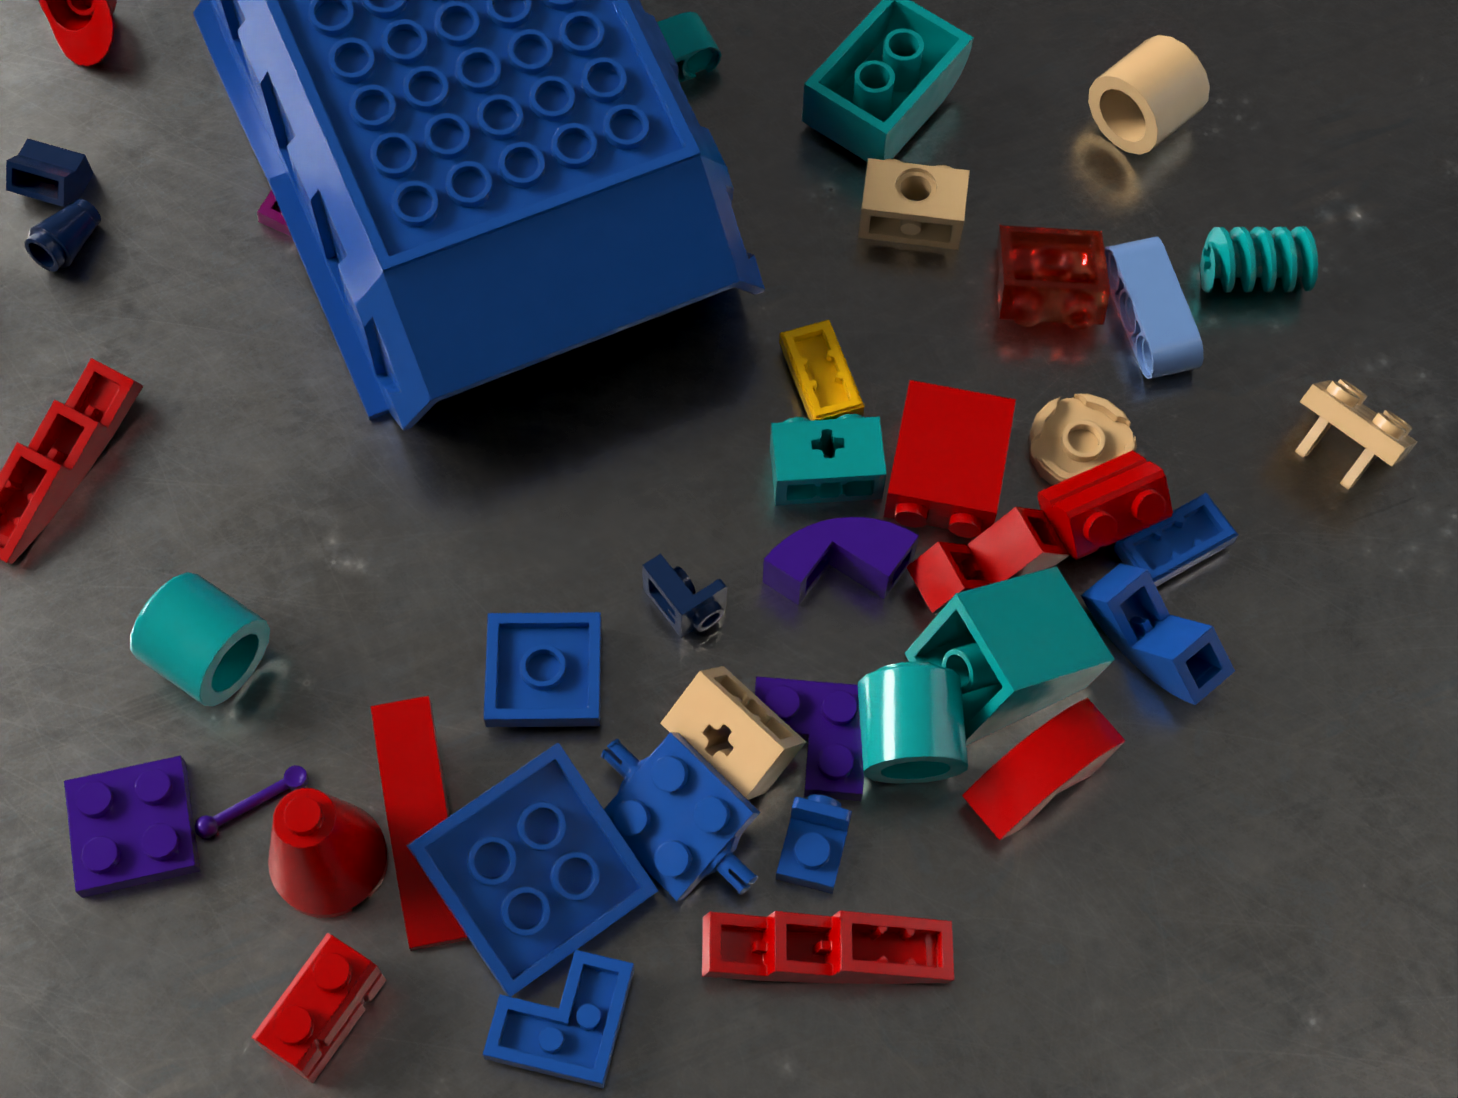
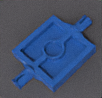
[601,732,761,901]

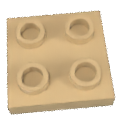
[1295,378,1418,490]

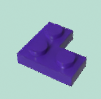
[755,676,864,801]

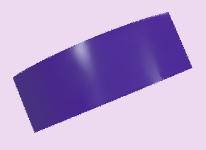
[762,517,919,606]

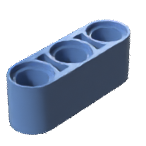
[1103,237,1204,379]

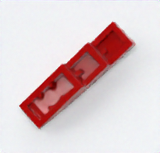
[0,358,143,565]
[370,695,469,951]
[702,910,954,984]

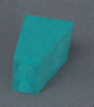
[904,566,1115,746]

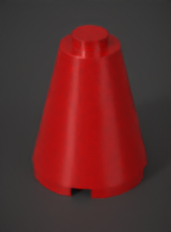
[268,788,388,918]

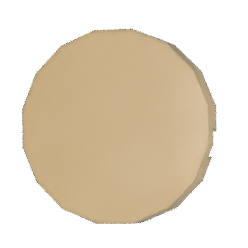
[1027,393,1137,486]

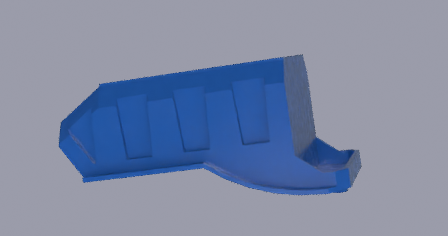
[193,0,765,431]

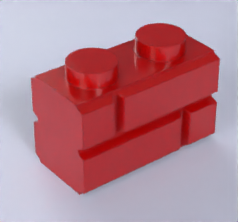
[1037,450,1173,560]
[251,933,386,1083]

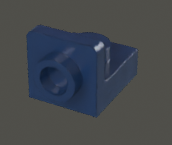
[642,553,728,638]

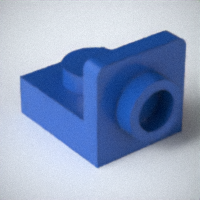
[776,794,852,894]

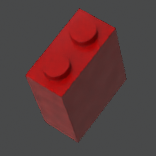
[883,380,1016,538]

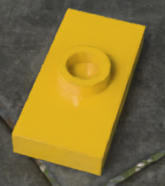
[779,319,865,421]

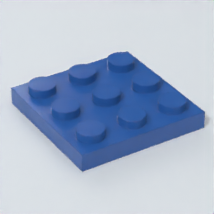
[406,742,658,997]

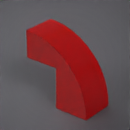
[906,506,1069,613]
[962,697,1126,840]

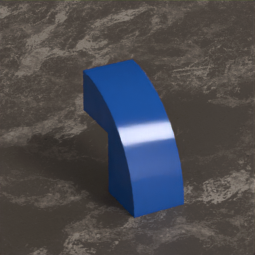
[1081,563,1235,705]

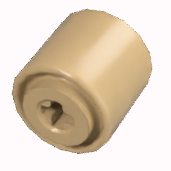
[1088,35,1210,155]

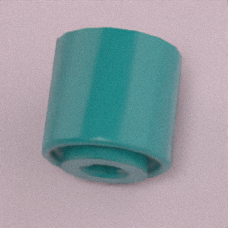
[130,572,270,707]
[858,661,968,784]

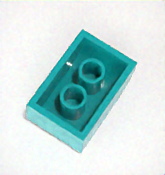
[802,0,974,162]

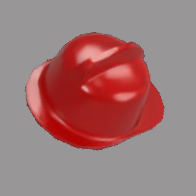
[38,0,117,66]

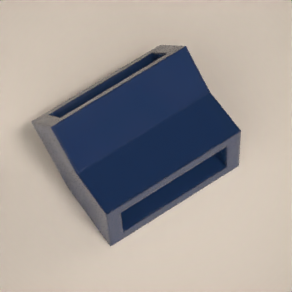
[6,138,94,207]

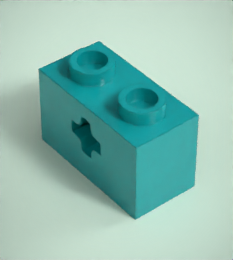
[770,414,887,506]

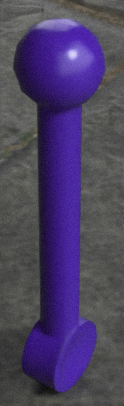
[194,765,309,838]

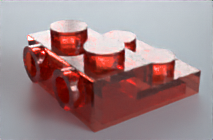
[997,225,1111,330]

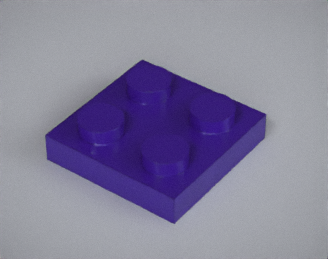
[64,755,200,898]

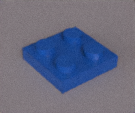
[484,612,602,727]

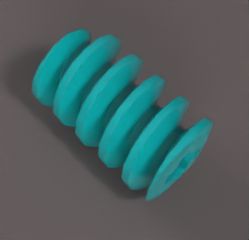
[1200,226,1318,292]

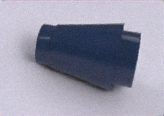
[24,199,101,272]

